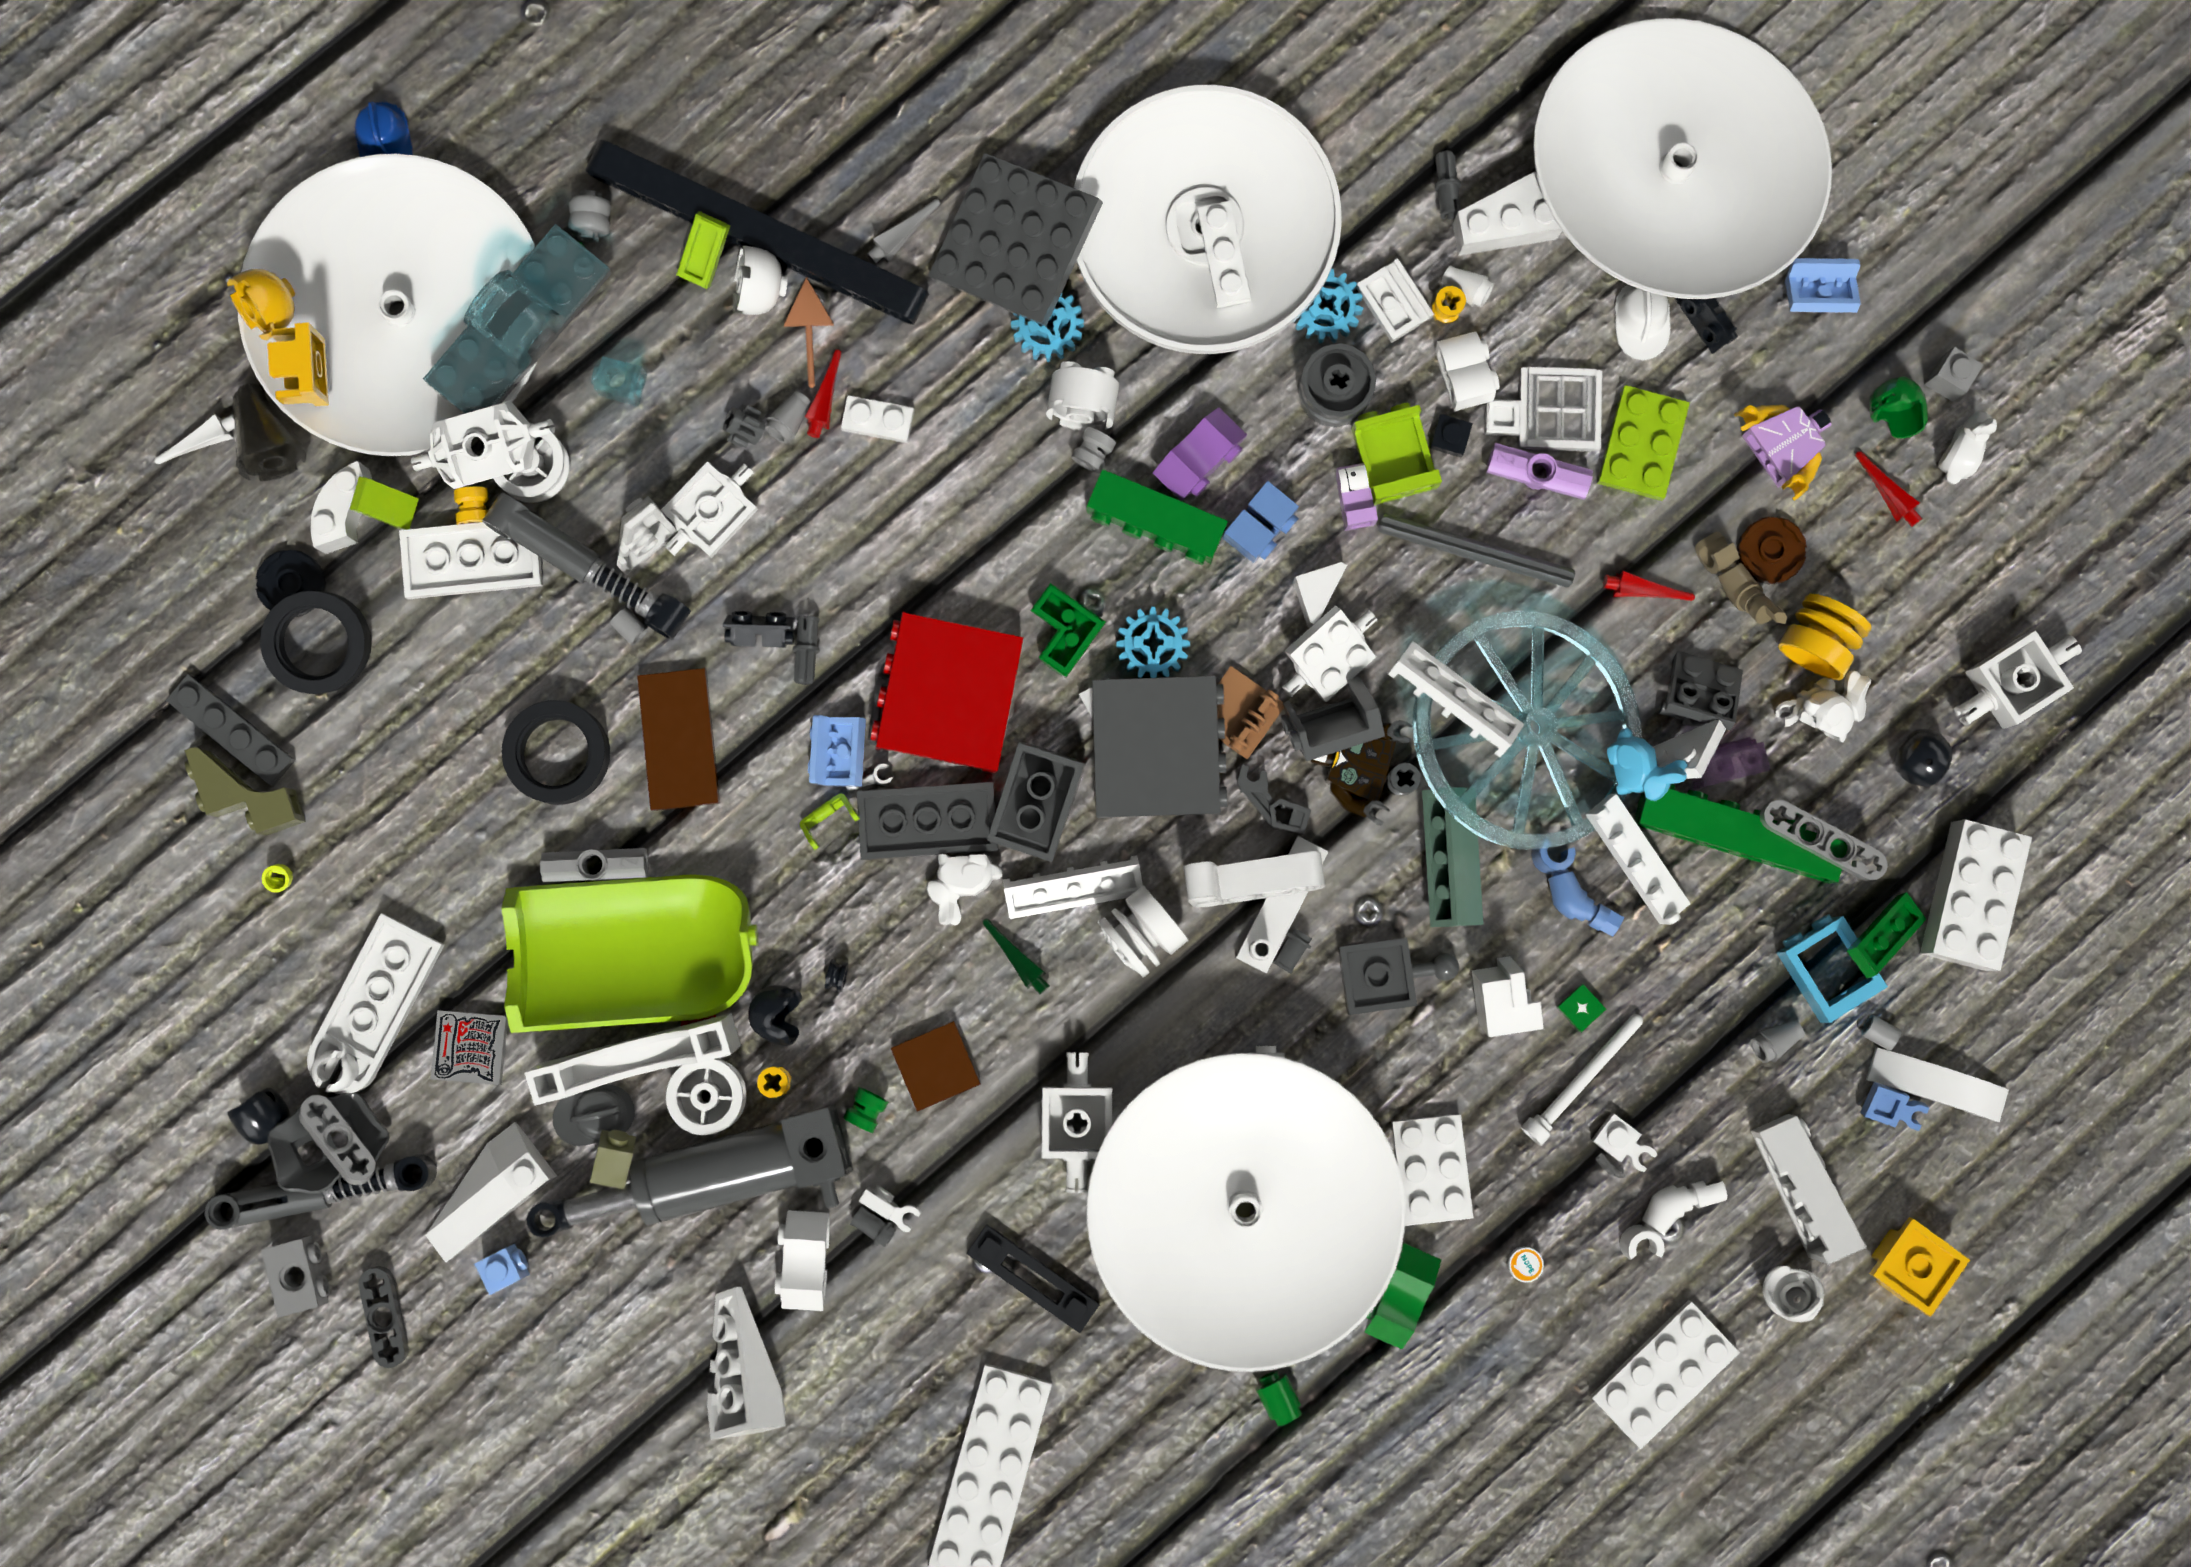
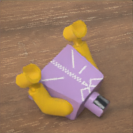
[1734,405,1831,501]

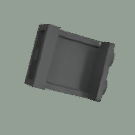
[1280,676,1385,762]

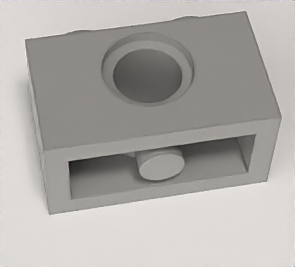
[261,1235,330,1318]

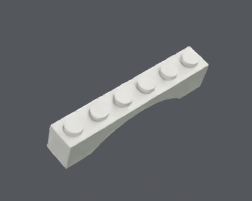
[525,1013,741,1106]

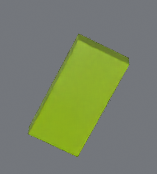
[677,212,731,289]
[350,477,419,530]

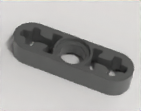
[358,1266,409,1368]

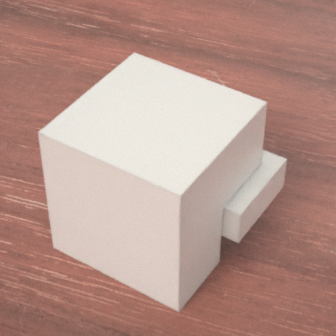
[1472,956,1544,1037]

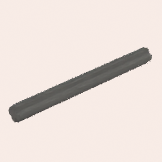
[1378,514,1575,587]

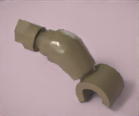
[1695,532,1787,624]

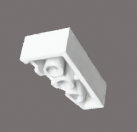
[1751,1114,1867,1265]

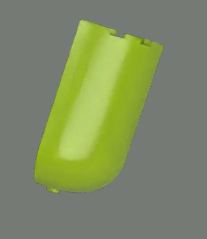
[501,874,759,1033]

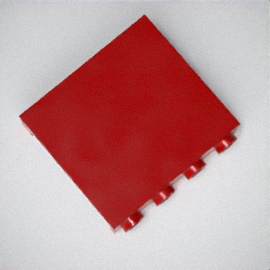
[870,612,1024,773]

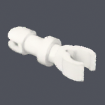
[1776,677,1835,727]

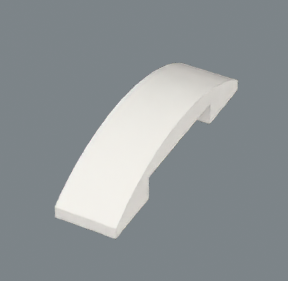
[1866,1047,2009,1122]

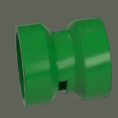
[843,1087,889,1133]

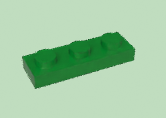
[1847,892,1926,979]

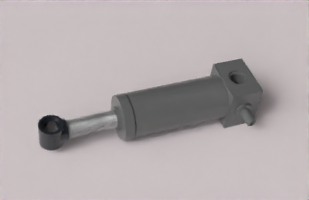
[526,1104,853,1238]

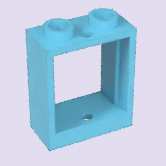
[1776,914,1888,1023]

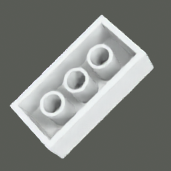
[1920,820,2032,971]

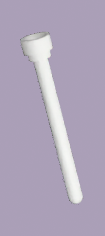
[1521,1014,1643,1146]

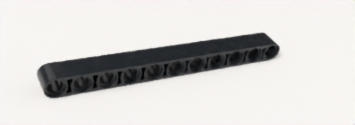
[585,140,929,325]

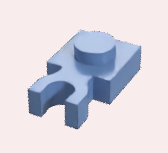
[1860,1082,1930,1131]

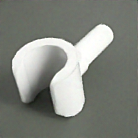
[846,764,893,793]

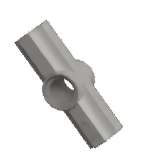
[540,848,649,883]

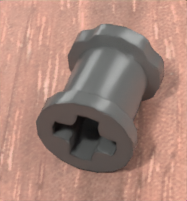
[1387,763,1421,795]

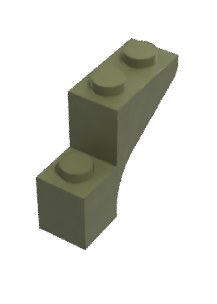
[185,747,306,835]

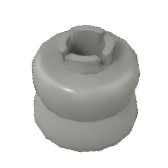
[568,190,611,243]

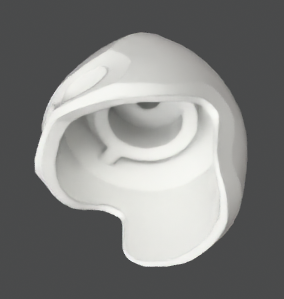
[1763,1266,1824,1322]

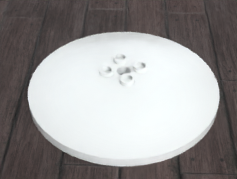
[1074,85,1341,354]

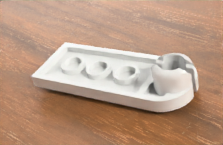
[307,913,445,1094]

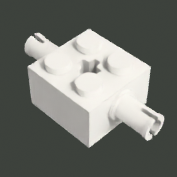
[1954,630,2082,729]
[1042,1052,1112,1193]

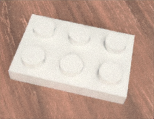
[1391,1114,1473,1226]

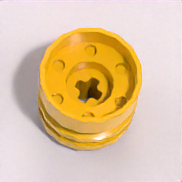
[1778,593,1872,680]

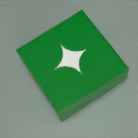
[1556,984,1606,1033]

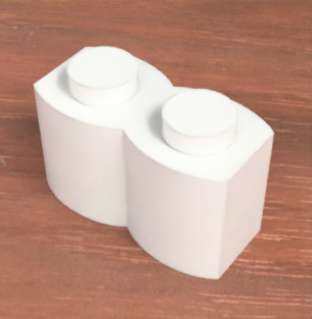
[1435,331,1500,411]

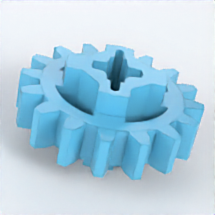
[1296,269,1363,344]
[1011,293,1084,362]
[1116,607,1190,679]

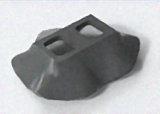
[267,1093,389,1194]

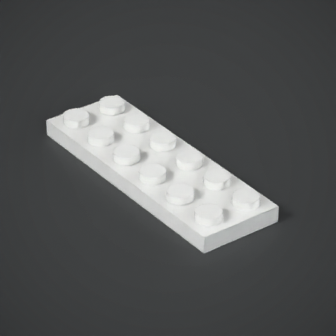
[928,1363,1052,1567]

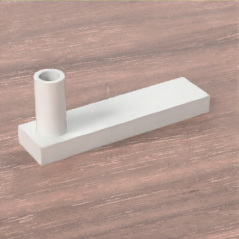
[1236,836,1328,973]

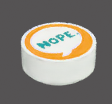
[1507,1246,1544,1283]

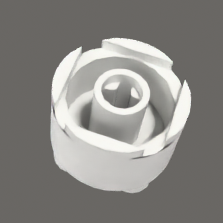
[1046,361,1119,431]

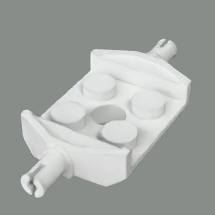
[411,402,555,489]

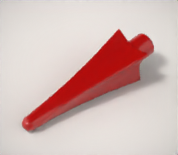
[805,349,842,438]
[1855,451,1923,527]
[1603,571,1695,601]

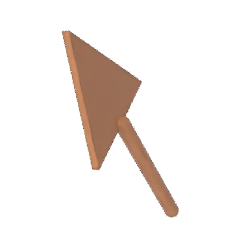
[783,277,834,388]

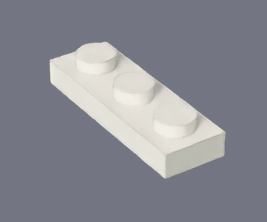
[1197,201,1251,308]

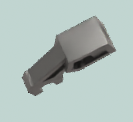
[1237,764,1311,836]

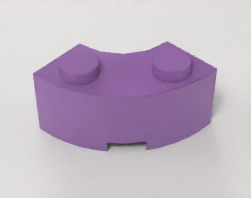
[1153,407,1247,501]

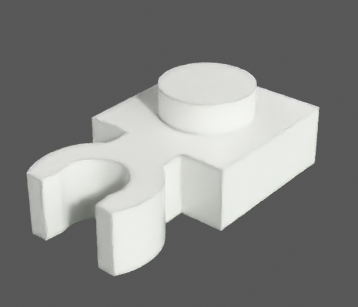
[1591,1113,1657,1172]

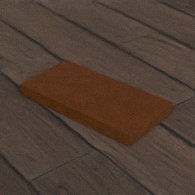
[637,668,720,811]

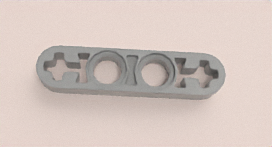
[1760,800,1888,881]

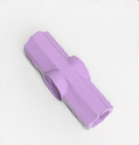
[1486,443,1593,500]

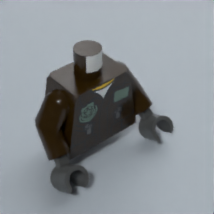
[1310,720,1412,826]

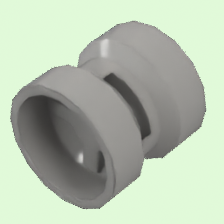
[1071,427,1116,473]

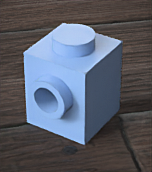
[474,1244,530,1295]

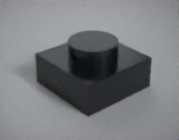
[1430,414,1473,458]

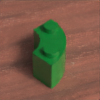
[1364,1243,1442,1349]

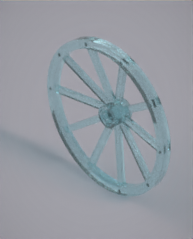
[1412,611,1642,850]

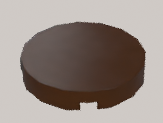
[1737,517,1807,585]

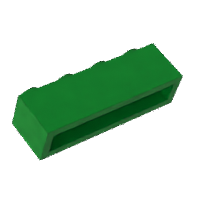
[1087,469,1228,565]

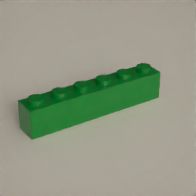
[1634,784,1848,884]

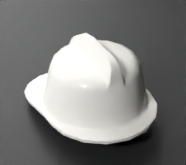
[1615,284,1670,361]

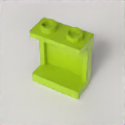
[1351,403,1442,505]

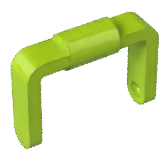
[800,793,860,850]

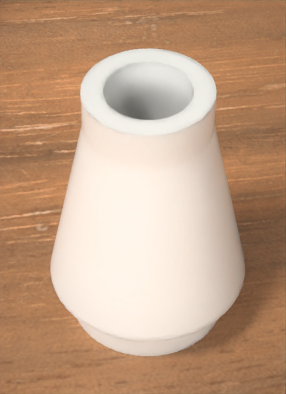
[1441,265,1494,308]

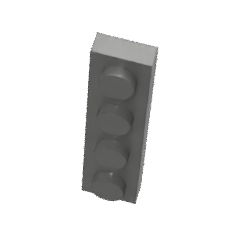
[166,674,295,786]

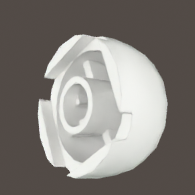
[733,246,787,315]

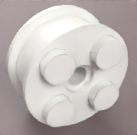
[493,423,570,503]
[666,1058,747,1135]

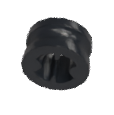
[825,959,849,992]

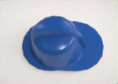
[355,102,413,157]

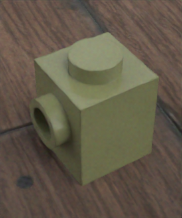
[590,1130,636,1189]

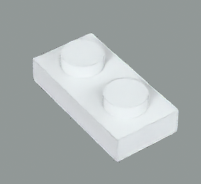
[841,395,914,443]

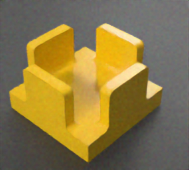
[267,322,329,406]
[1869,1217,1970,1317]

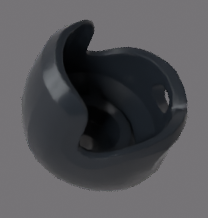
[1894,729,1953,787]
[748,985,802,1046]
[227,1088,290,1145]

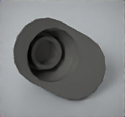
[553,1085,635,1146]

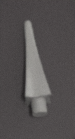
[866,199,940,264]

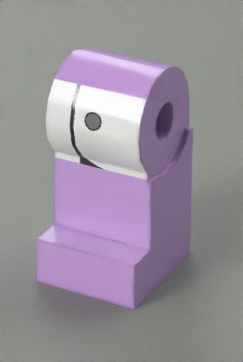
[1336,463,1378,531]

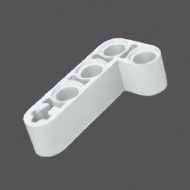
[1184,851,1325,908]

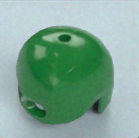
[1869,377,1928,438]

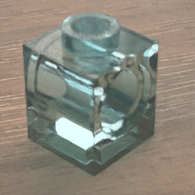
[591,356,648,406]

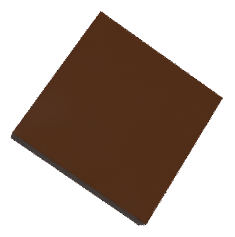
[891,1021,981,1112]

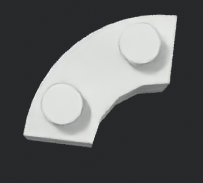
[311,461,372,554]
[775,1210,830,1311]

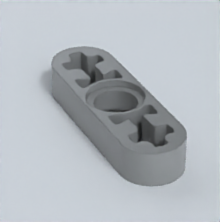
[299,1095,376,1185]

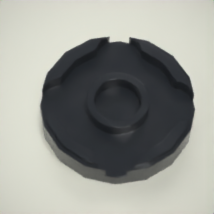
[256,550,326,617]

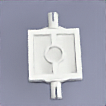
[661,461,758,558]
[1282,606,1378,702]

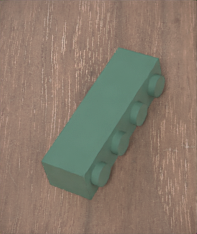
[1422,787,1484,928]

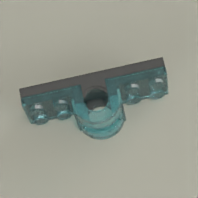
[423,224,612,414]

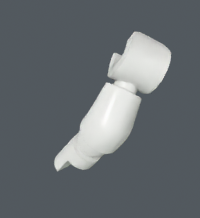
[1620,1181,1727,1260]

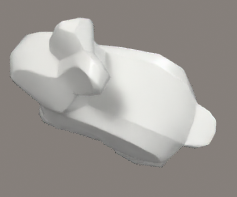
[1938,411,1997,485]
[1799,671,1872,743]
[926,854,1002,926]

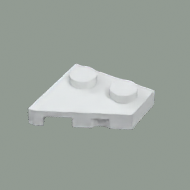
[1653,720,1726,779]

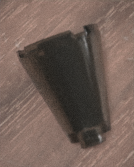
[233,383,306,481]

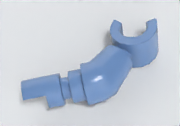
[1531,838,1625,937]

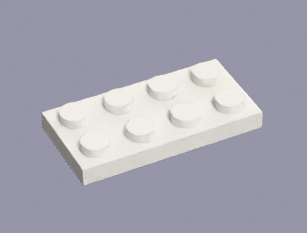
[399,522,543,599]
[1590,1300,1740,1449]

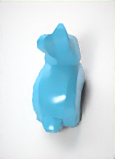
[1607,728,1687,801]

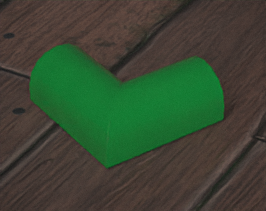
[1031,583,1106,678]

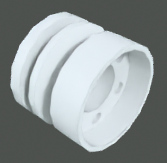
[1098,885,1188,978]

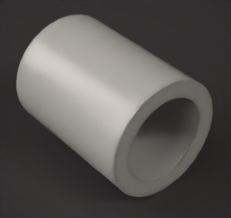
[610,607,649,646]
[1861,1015,1901,1051]

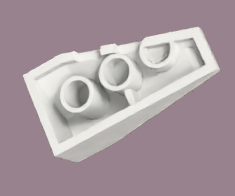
[617,496,678,575]
[425,1122,557,1263]
[707,1287,786,1440]

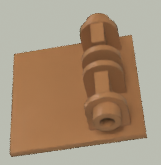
[1218,666,1284,760]

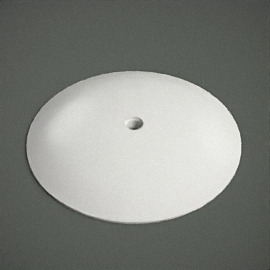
[1533,18,1832,299]
[238,154,537,456]
[1087,1053,1405,1372]

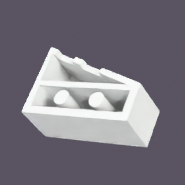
[1453,171,1562,256]

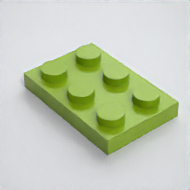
[1597,385,1690,501]

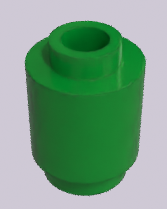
[1255,1370,1302,1426]

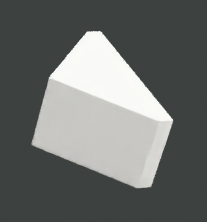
[1293,562,1347,628]

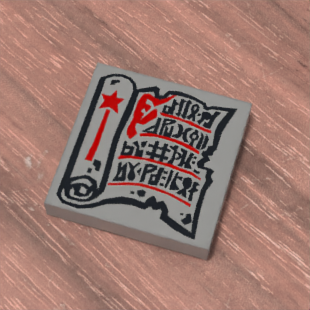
[431,1010,508,1085]

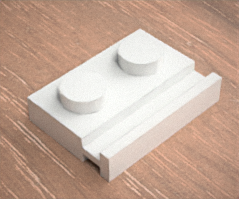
[1356,258,1434,343]

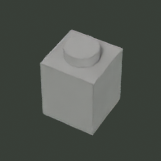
[1924,347,1984,402]

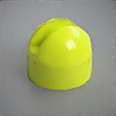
[262,864,293,893]

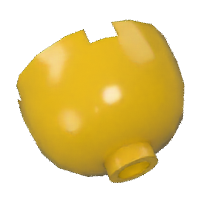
[227,269,295,341]

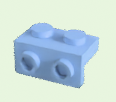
[1785,258,1861,313]
[808,715,866,787]

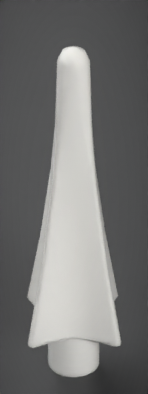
[154,414,240,464]

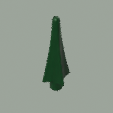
[982,918,1050,995]

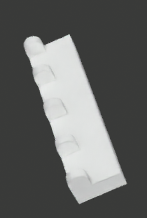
[1388,641,1525,758]
[1585,794,1690,925]
[1003,855,1143,919]

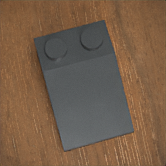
[987,741,1087,862]

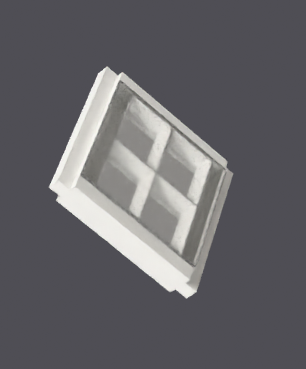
[1519,367,1602,451]

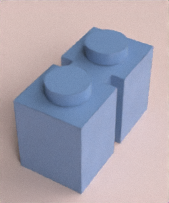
[1223,481,1299,564]

